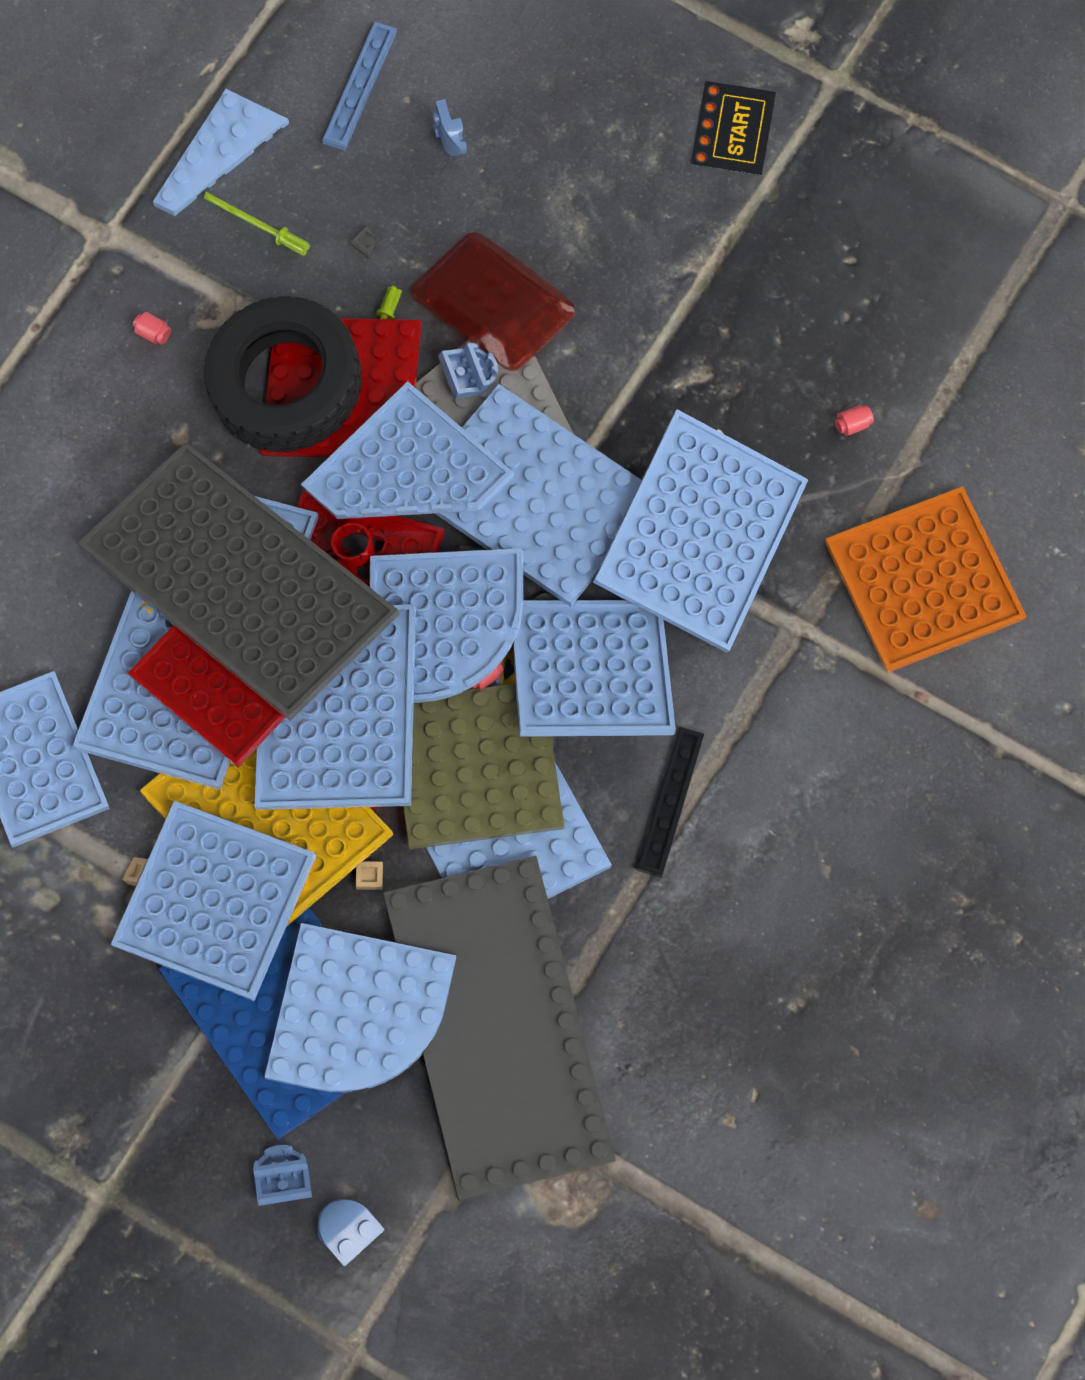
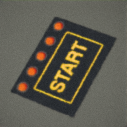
[691,81,776,175]

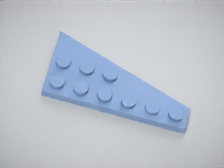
[153,89,289,216]

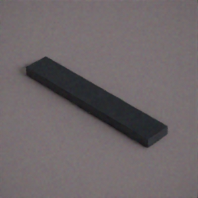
[637,727,704,878]

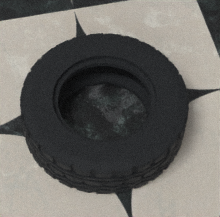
[204,296,363,452]

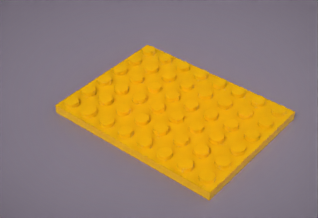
[140,748,393,927]

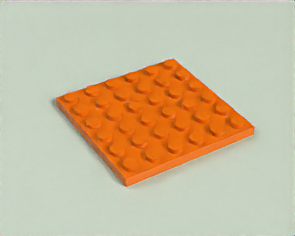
[825,486,1027,673]

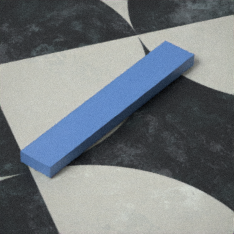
[322,21,397,151]

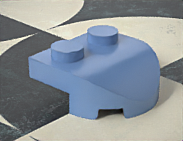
[432,99,467,156]
[438,343,498,399]
[253,1145,312,1206]
[317,1199,385,1267]

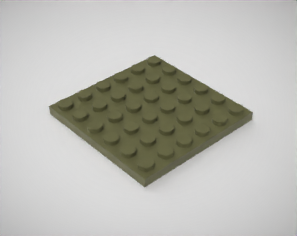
[404,684,564,850]

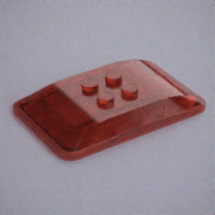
[411,232,575,371]

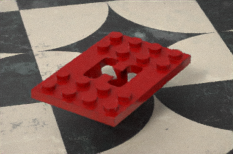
[297,491,445,587]

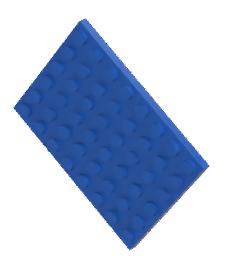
[159,908,347,1140]

